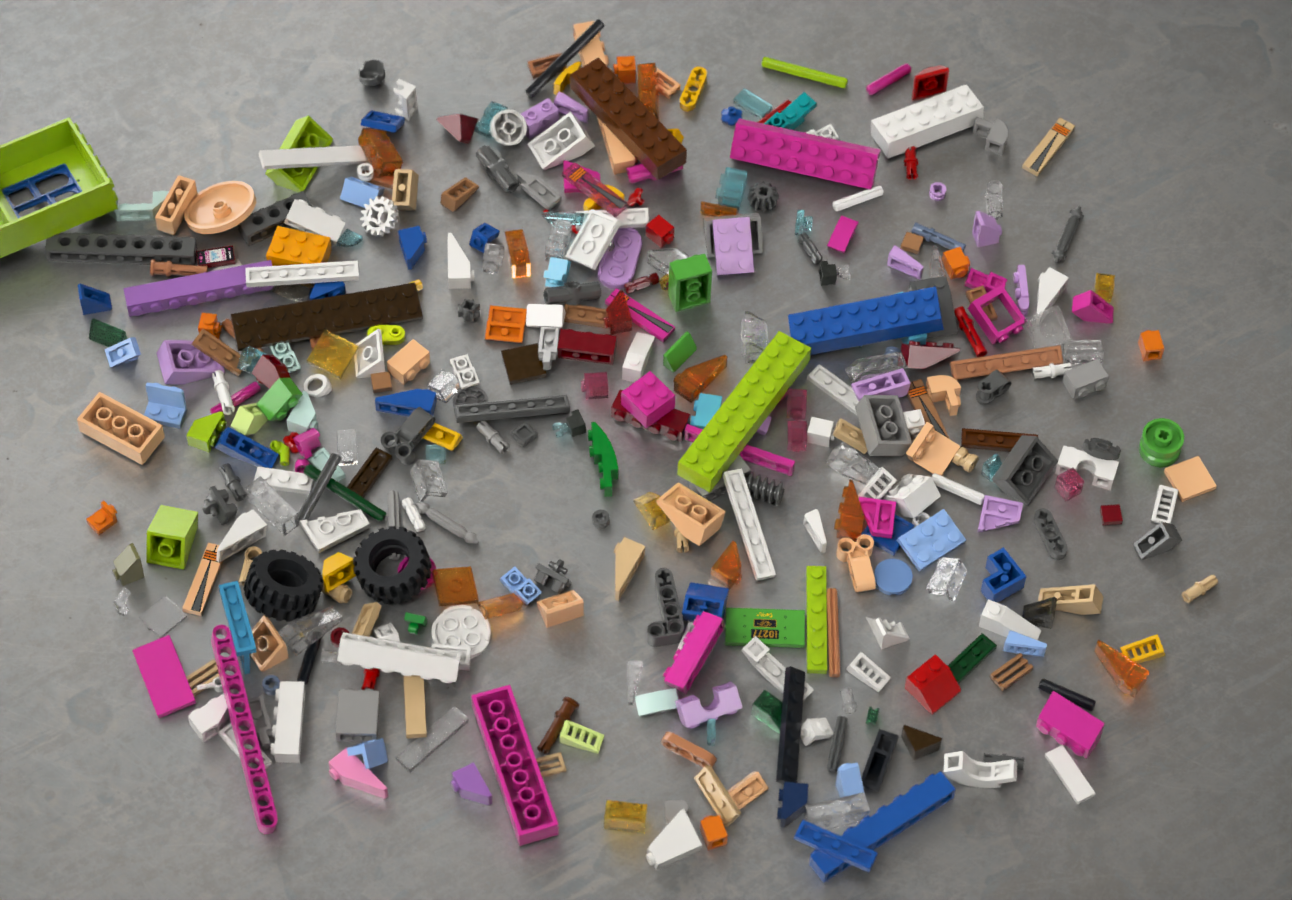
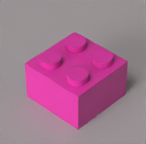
[621,371,676,428]

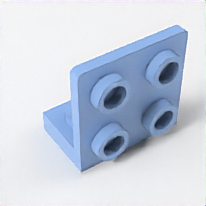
[144,382,187,429]

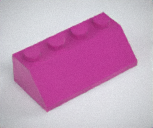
[663,611,725,695]

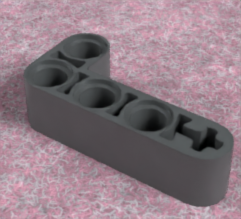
[647,568,684,647]

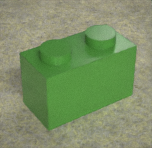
[257,378,303,421]

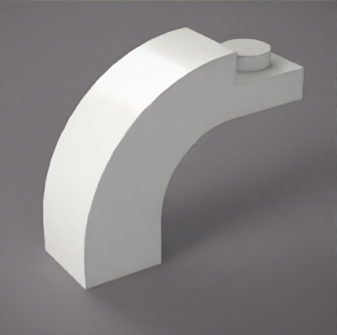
[944,751,1017,788]

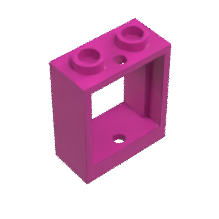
[967,285,1027,345]

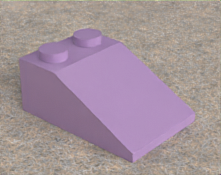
[156,340,225,384]

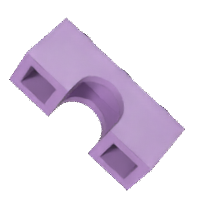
[675,681,742,728]

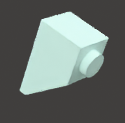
[287,391,318,435]

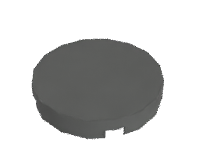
[1082,438,1121,460]

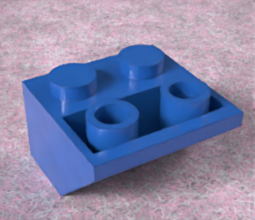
[682,582,729,622]

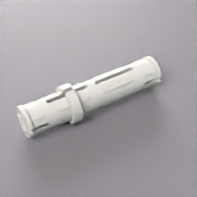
[212,370,235,415]

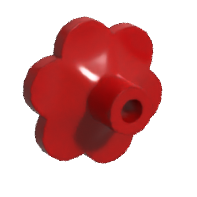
[626,188,645,207]
[283,432,299,454]

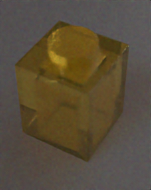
[1093,273,1115,303]

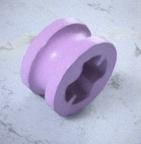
[929,182,946,201]

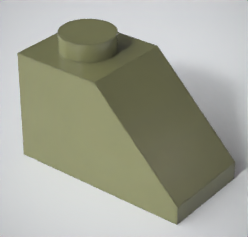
[112,543,145,586]

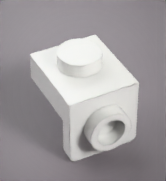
[800,718,834,746]

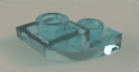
[475,101,508,138]

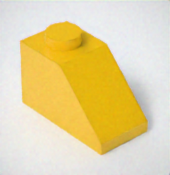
[322,552,356,593]

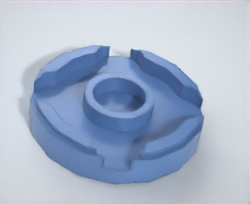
[874,558,913,595]

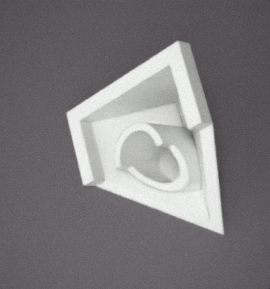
[866,617,910,650]

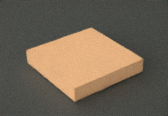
[1164,456,1217,502]

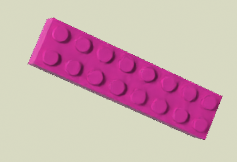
[729,118,881,189]
[471,685,559,846]

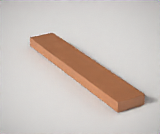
[950,345,1064,380]

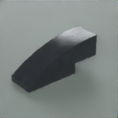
[861,729,899,792]

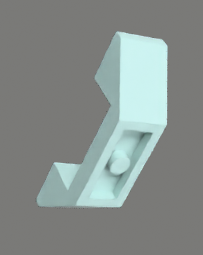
[108,191,169,221]

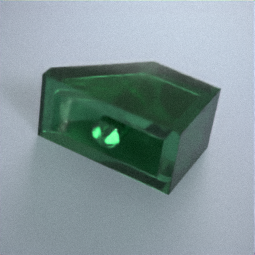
[751,690,782,734]

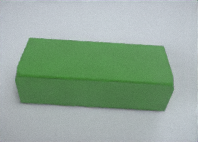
[663,331,697,372]

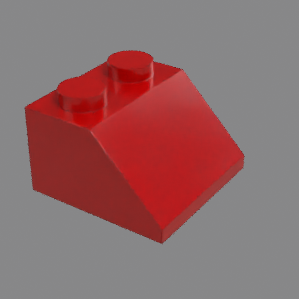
[905,654,961,715]

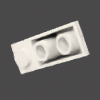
[188,689,239,743]

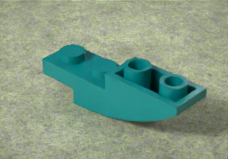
[764,92,817,130]

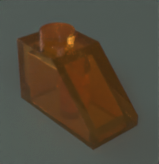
[711,541,742,589]

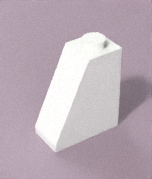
[646,809,702,870]

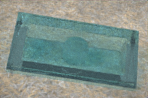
[542,211,584,226]

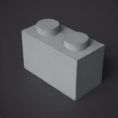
[1062,359,1109,399]

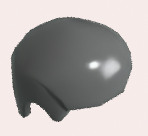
[358,59,385,86]

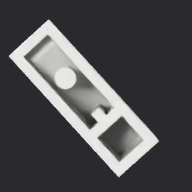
[448,233,474,289]
[1035,267,1069,326]
[622,332,655,382]
[216,510,267,563]
[979,599,1041,640]

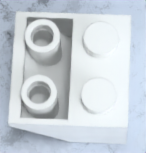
[883,474,941,518]

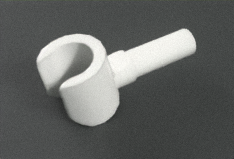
[197,677,223,692]

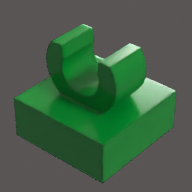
[404,612,428,635]

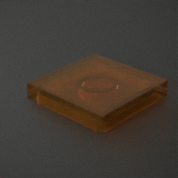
[432,566,479,606]

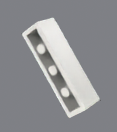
[271,681,306,763]

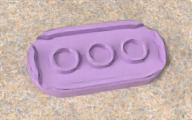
[597,228,642,289]

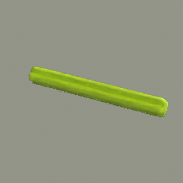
[762,57,848,88]

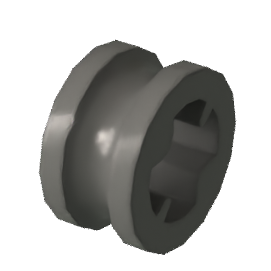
[592,509,610,529]

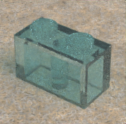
[715,167,748,211]

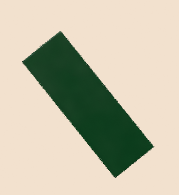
[947,633,997,684]

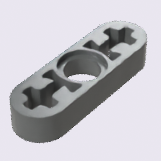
[1034,508,1068,560]

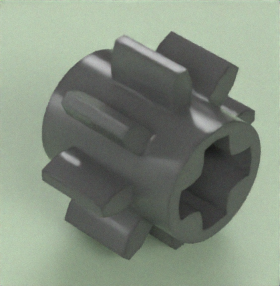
[458,299,480,322]

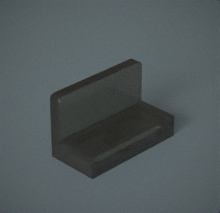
[272,283,315,302]

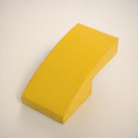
[554,61,581,95]

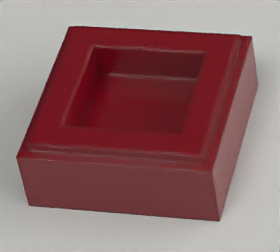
[1100,504,1123,525]

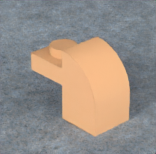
[925,375,961,416]

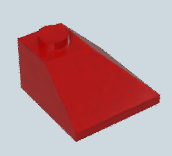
[912,65,949,101]

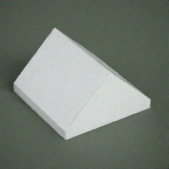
[353,329,385,378]

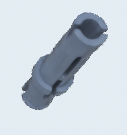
[911,222,966,252]

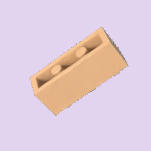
[155,175,197,235]

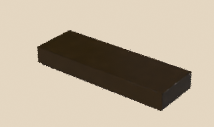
[347,447,392,498]

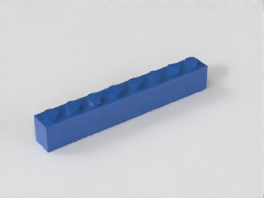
[809,771,956,883]

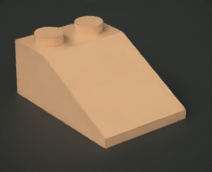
[656,482,726,546]

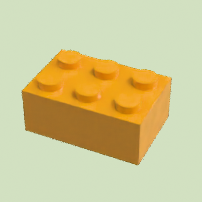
[266,226,332,266]

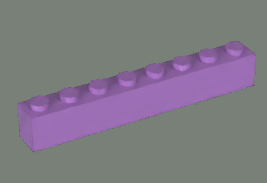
[123,260,276,317]

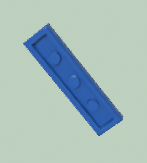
[794,820,878,872]

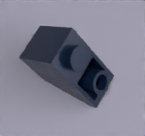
[777,782,808,828]

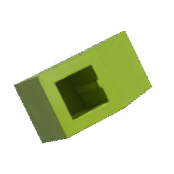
[186,411,226,453]

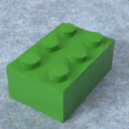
[668,253,712,312]

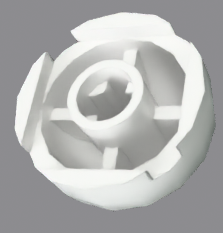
[490,109,527,146]

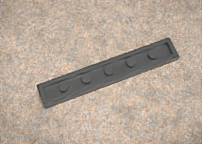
[454,395,570,423]

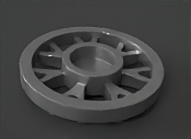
[453,386,488,407]

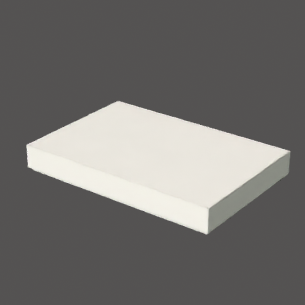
[565,209,622,270]

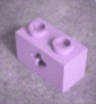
[521,98,559,140]

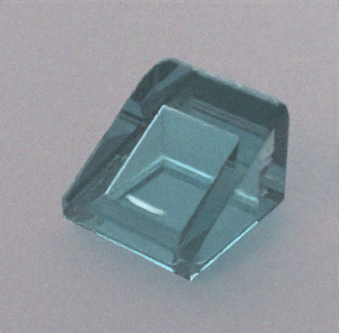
[981,453,1002,482]

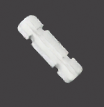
[402,497,426,532]

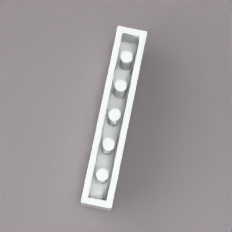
[337,632,461,683]

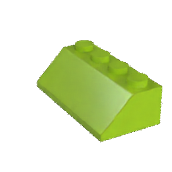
[265,115,333,193]

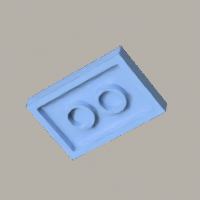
[897,509,966,572]

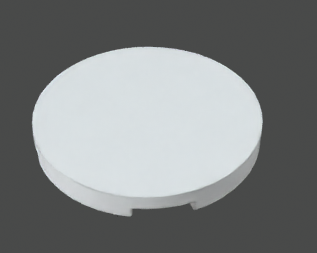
[431,605,491,659]

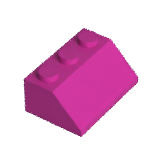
[1036,691,1105,759]

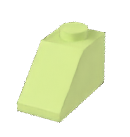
[231,403,268,436]

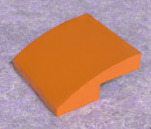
[485,305,527,343]

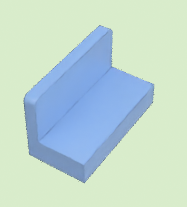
[340,176,385,208]
[346,738,388,769]

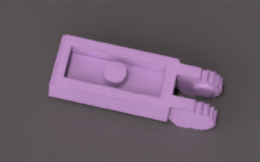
[1013,265,1029,317]

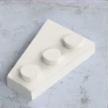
[300,509,370,553]

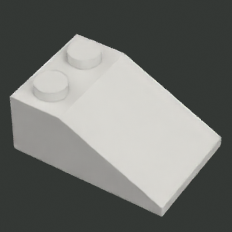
[528,112,595,170]

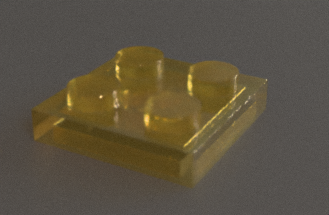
[307,330,359,379]

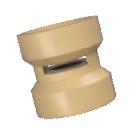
[952,447,979,473]

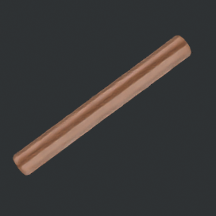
[826,588,840,678]

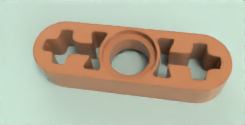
[661,732,717,768]

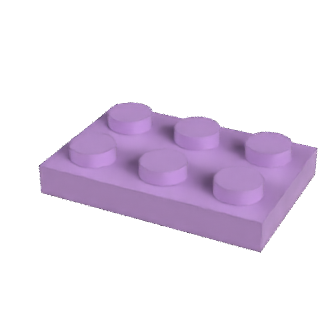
[712,217,754,276]

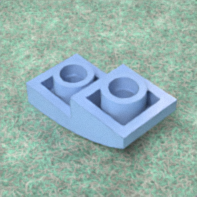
[499,566,542,605]

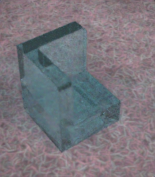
[237,346,268,375]

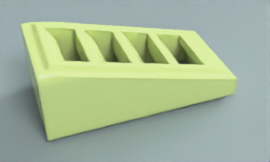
[560,720,604,754]

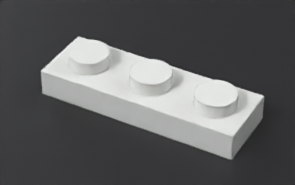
[253,466,314,495]

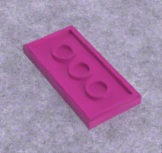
[132,635,196,719]

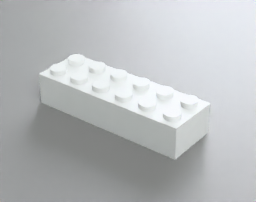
[871,84,984,158]

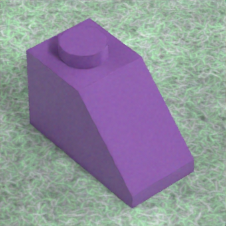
[450,762,492,806]

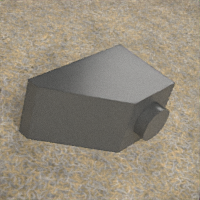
[1133,522,1183,560]

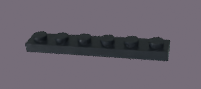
[776,666,806,784]

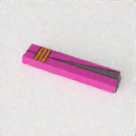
[605,288,675,343]

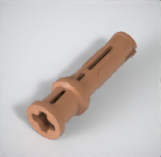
[150,259,208,277]

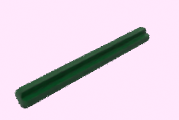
[303,464,386,522]

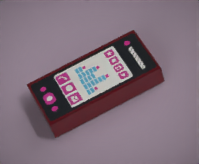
[196,245,236,268]

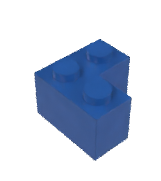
[981,547,1026,603]

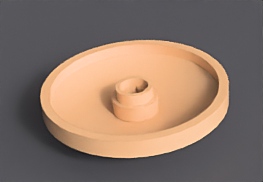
[184,181,256,234]

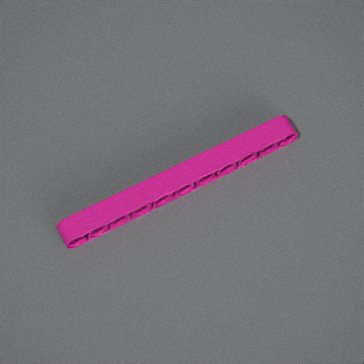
[211,625,278,835]

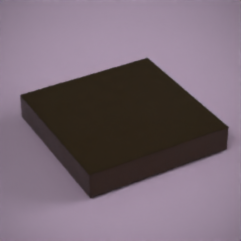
[501,343,547,385]

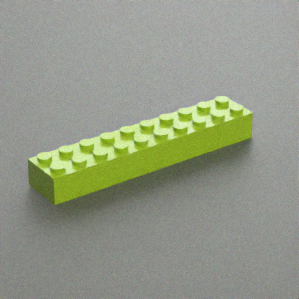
[677,331,811,493]

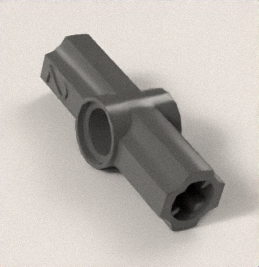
[476,145,519,193]
[543,281,602,305]

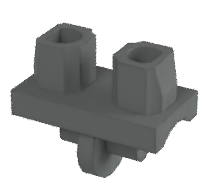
[202,486,238,525]
[534,559,572,594]

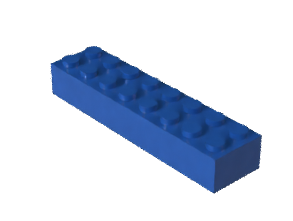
[788,287,944,355]

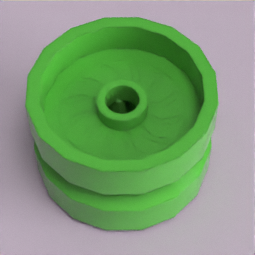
[1139,418,1184,468]

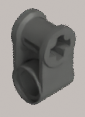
[976,370,1012,404]

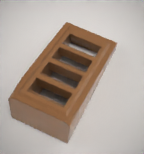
[440,177,479,212]

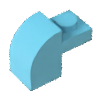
[543,257,571,287]

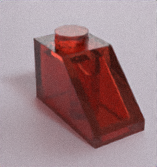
[603,290,632,335]

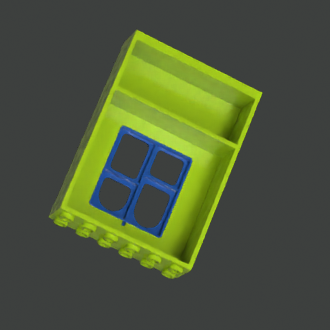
[0,117,118,258]

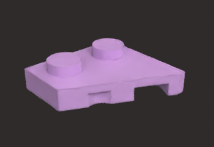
[978,495,1023,532]

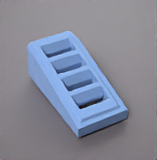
[1003,630,1047,657]

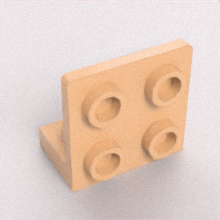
[906,422,960,476]

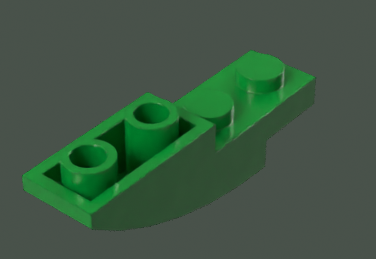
[588,422,619,497]

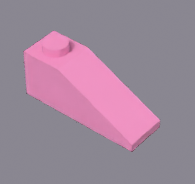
[328,747,388,799]

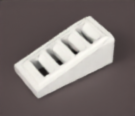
[857,467,897,499]
[1151,485,1178,524]
[803,509,827,554]
[846,652,891,692]

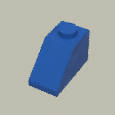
[398,225,427,270]

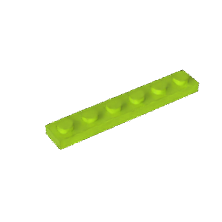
[806,566,827,674]

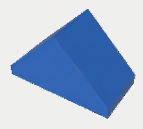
[78,283,112,315]

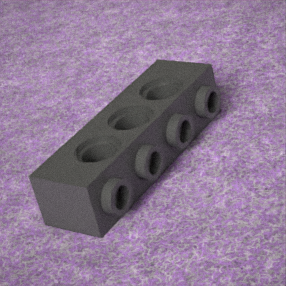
[238,191,313,247]

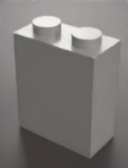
[336,688,380,743]

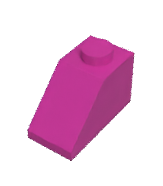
[1072,290,1114,324]

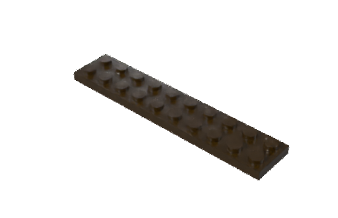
[230,282,423,351]

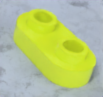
[367,325,405,345]

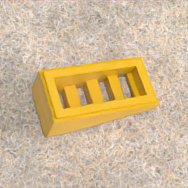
[1120,634,1165,666]

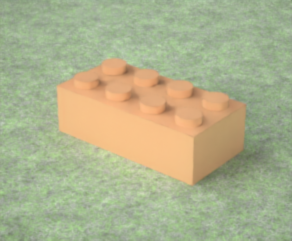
[77,392,165,465]

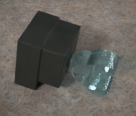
[552,409,586,438]

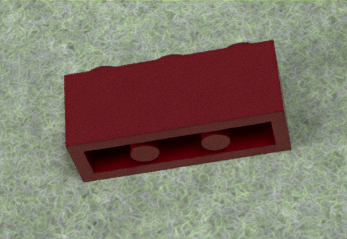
[557,329,617,365]

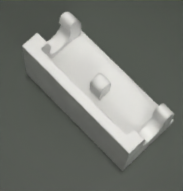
[393,79,417,121]

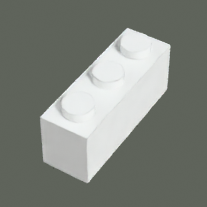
[284,199,345,246]

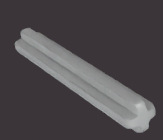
[388,490,401,561]

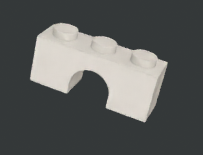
[1055,445,1119,491]

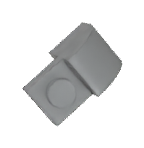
[973,117,1008,155]

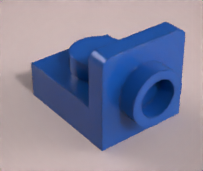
[469,223,500,253]

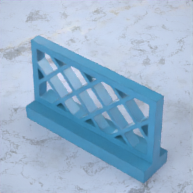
[218,581,256,675]

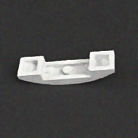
[742,636,814,701]

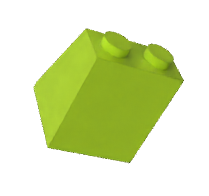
[146,505,198,570]

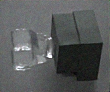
[818,261,851,286]

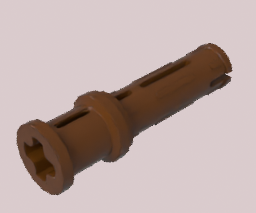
[537,697,579,755]

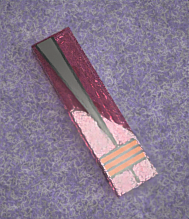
[562,162,628,217]

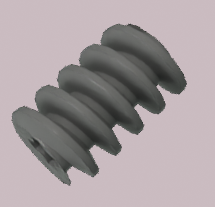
[746,472,785,506]

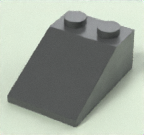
[908,276,958,339]

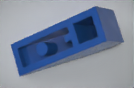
[375,389,437,417]
[214,427,279,469]

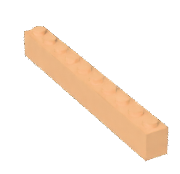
[573,21,638,174]

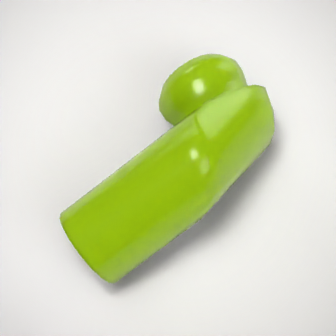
[270,440,290,466]

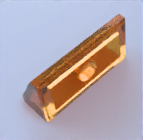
[700,201,738,217]
[477,593,523,619]

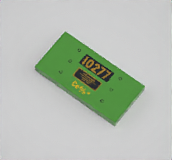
[725,608,805,648]

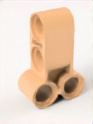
[836,534,876,593]

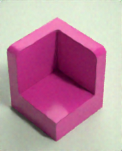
[293,428,321,459]

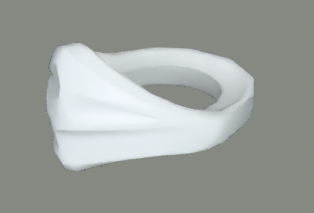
[304,374,332,398]

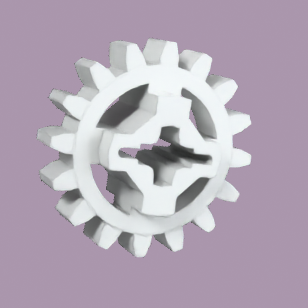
[360,196,399,237]

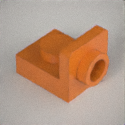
[86,500,118,535]

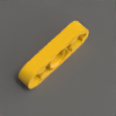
[680,67,707,112]

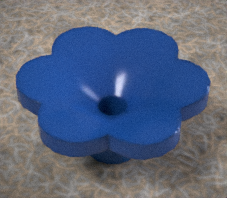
[721,106,742,126]

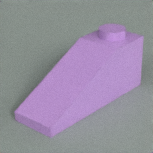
[851,368,911,401]

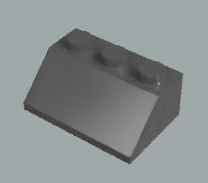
[992,435,1058,505]

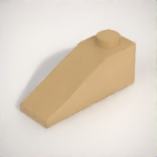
[614,537,645,601]
[1037,585,1103,615]

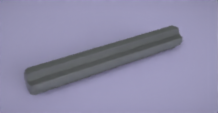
[296,453,341,522]

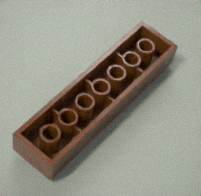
[570,57,687,180]

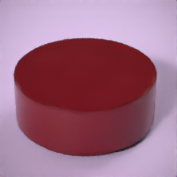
[330,627,349,648]

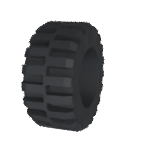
[353,526,432,604]
[244,549,323,622]

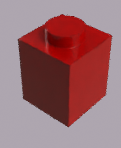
[646,215,675,248]

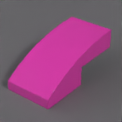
[827,215,859,254]
[964,268,1007,293]

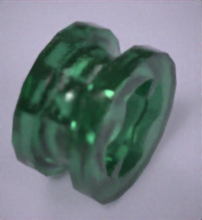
[866,706,879,726]

